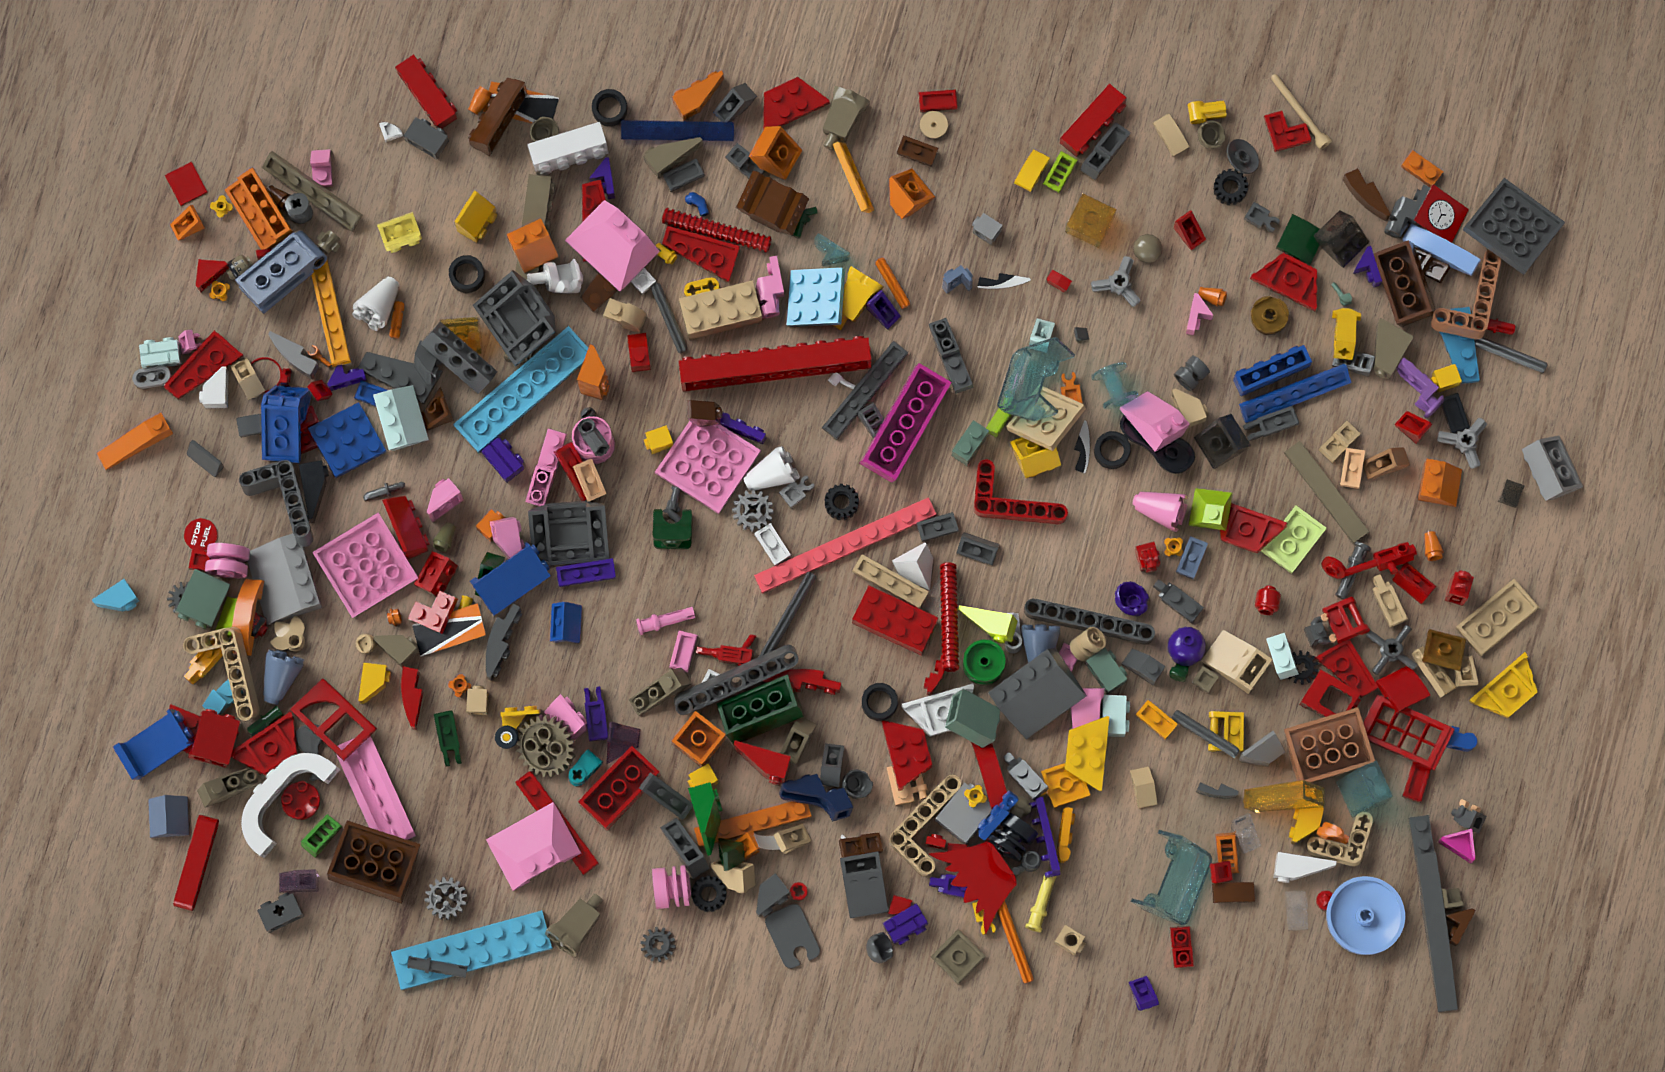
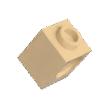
[466,686,489,715]
[1054,925,1086,955]

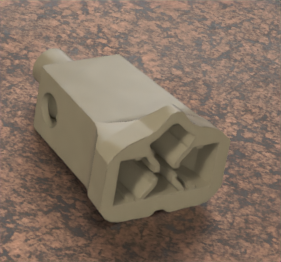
[823,86,870,150]
[545,894,603,957]

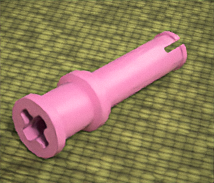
[636,607,695,636]

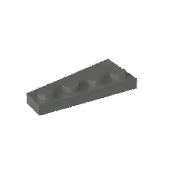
[357,352,443,404]

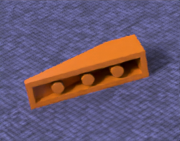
[97,413,173,470]

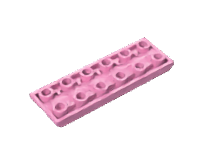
[337,736,416,840]

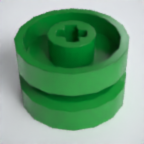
[963,639,1006,686]

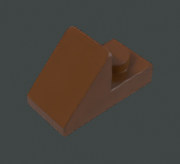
[1446,908,1476,946]

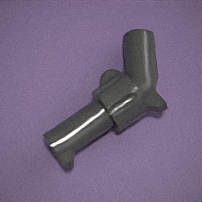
[663,486,681,523]

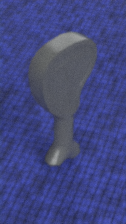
[296,724,322,781]

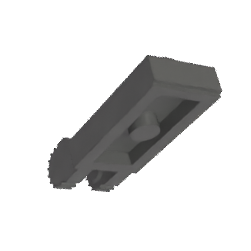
[1243,406,1299,441]

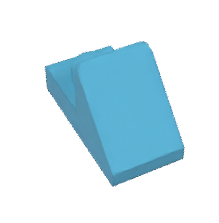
[202,679,244,715]

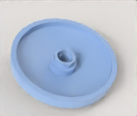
[1326,876,1405,955]

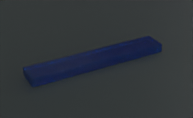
[621,120,734,141]

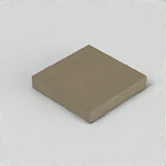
[931,929,986,985]

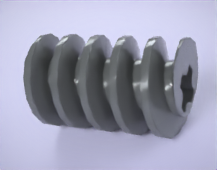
[285,193,313,224]

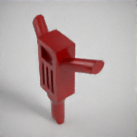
[696,635,757,666]

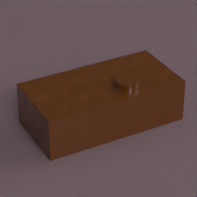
[1373,240,1436,327]

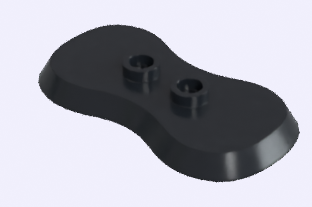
[1120,415,1195,474]

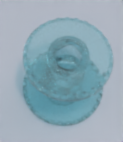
[1091,362,1138,409]

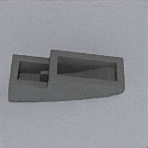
[1080,122,1131,181]

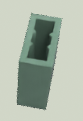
[175,569,230,629]
[945,689,1000,748]

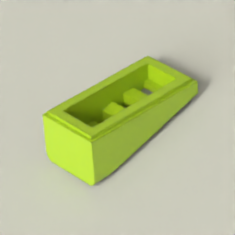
[1043,151,1078,193]

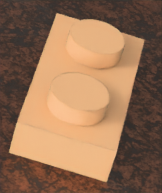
[1340,448,1365,489]
[573,459,606,502]

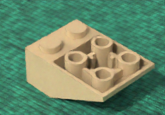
[1201,630,1273,694]

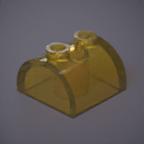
[440,317,482,354]

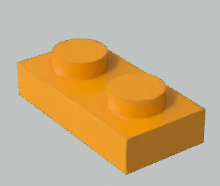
[1135,700,1178,740]

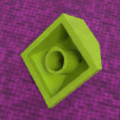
[1188,488,1233,530]

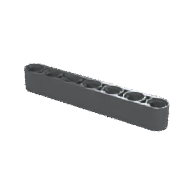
[1024,598,1155,644]
[674,645,799,715]

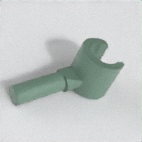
[1331,282,1352,306]

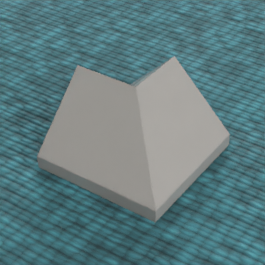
[1239,731,1285,766]

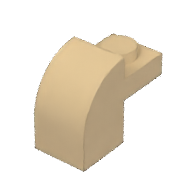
[603,298,646,334]

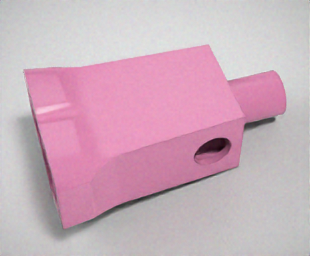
[1070,688,1105,729]

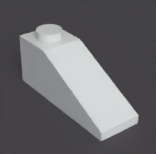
[1273,852,1336,883]

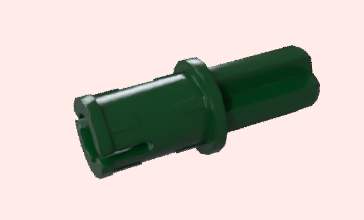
[247,705,284,737]

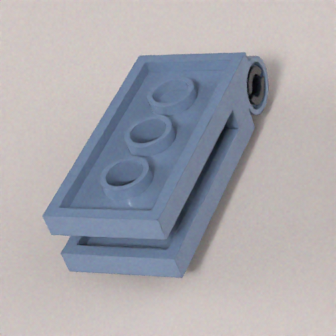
[235,231,327,314]

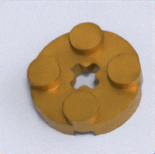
[1251,296,1289,335]

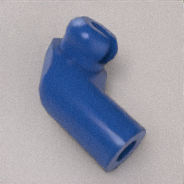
[685,192,709,217]

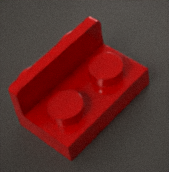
[414,551,458,597]

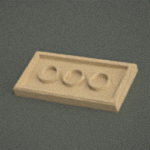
[1456,579,1540,657]

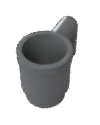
[1012,851,1041,877]

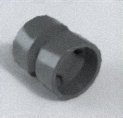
[1174,355,1210,391]

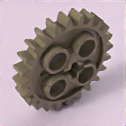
[516,714,577,777]

